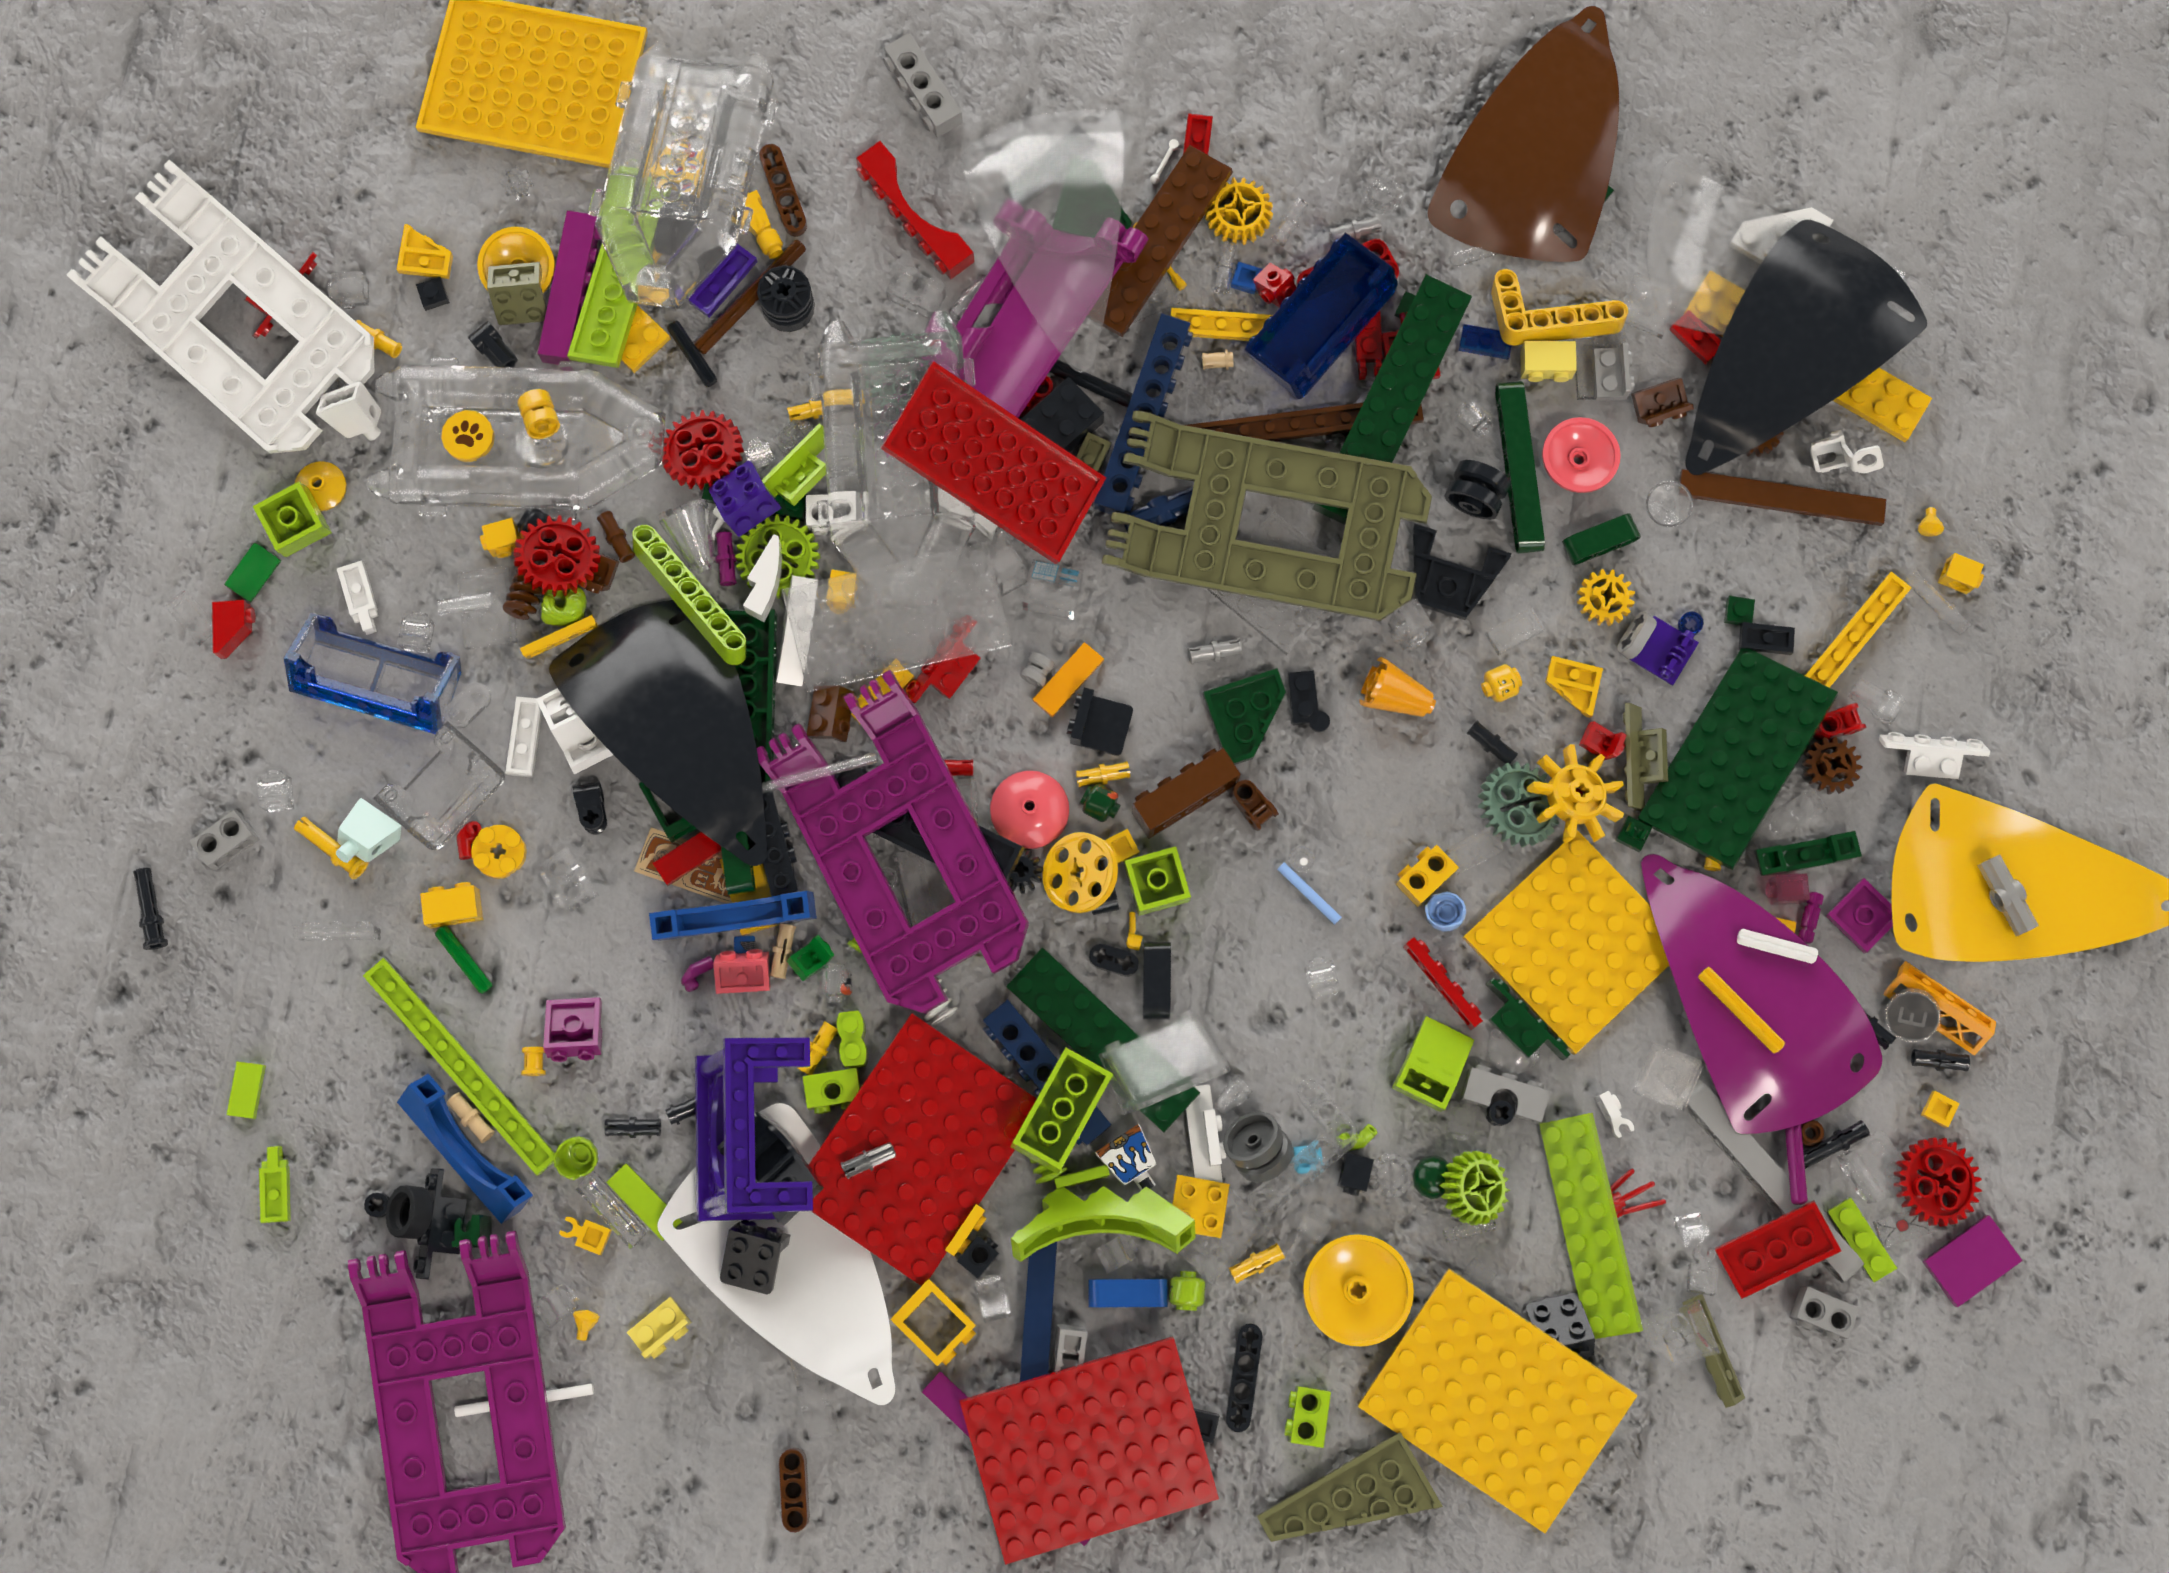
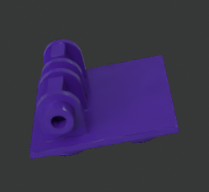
[1629,616,1699,686]

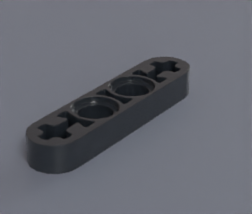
[1225,1323,1263,1432]

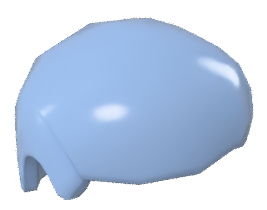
[1425,891,1466,932]

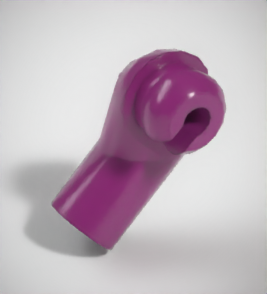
[681,956,714,992]

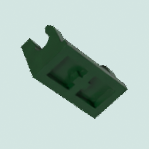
[452,1214,492,1248]

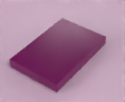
[1922,1215,2023,1307]

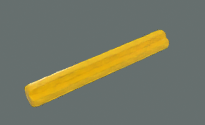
[1698,967,1785,1053]

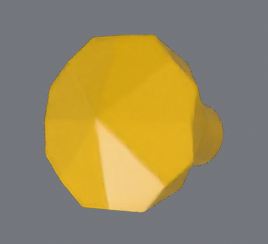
[1918,507,1944,537]
[573,1310,600,1341]

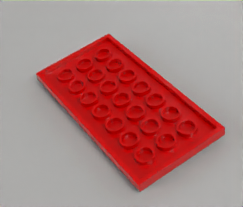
[880,361,1106,564]

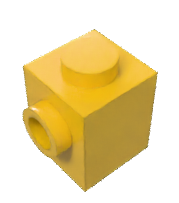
[480,518,521,558]

